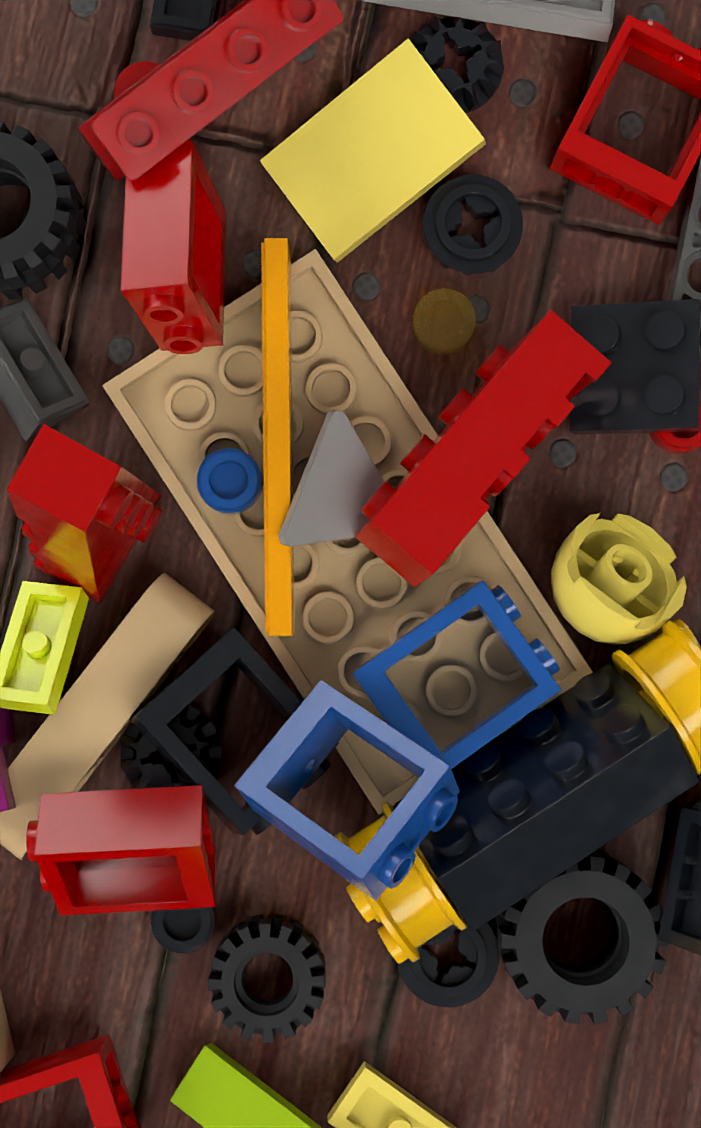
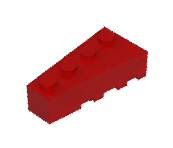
[355,310,612,587]
[7,424,162,604]

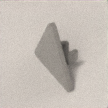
[279,410,384,547]

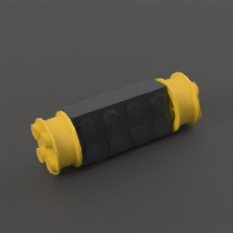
[334,618,701,964]

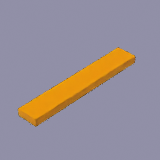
[261,238,295,636]

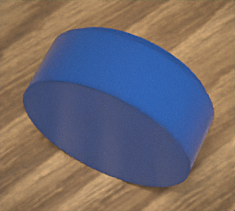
[197,448,263,515]

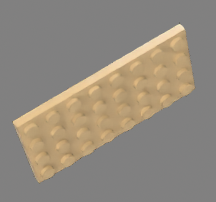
[102,249,593,815]

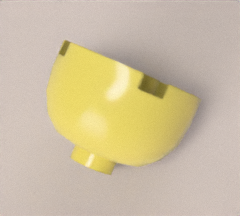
[551,513,687,645]

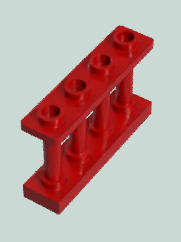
[76,0,343,181]

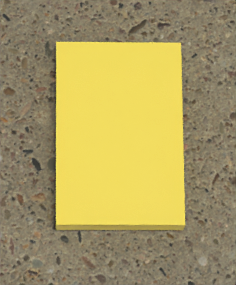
[260,39,486,263]

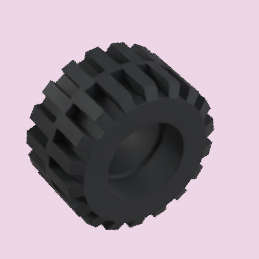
[0,121,86,299]
[494,849,668,1024]

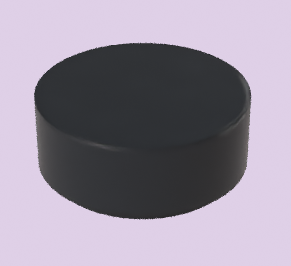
[151,907,217,954]

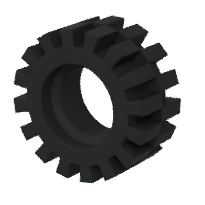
[208,914,326,1043]

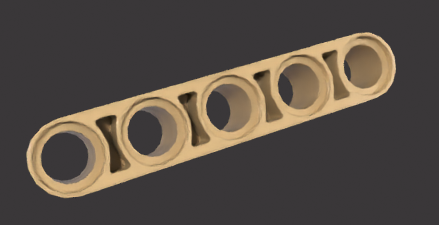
[0,573,215,860]

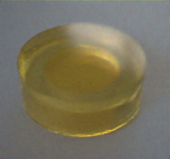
[412,288,476,355]

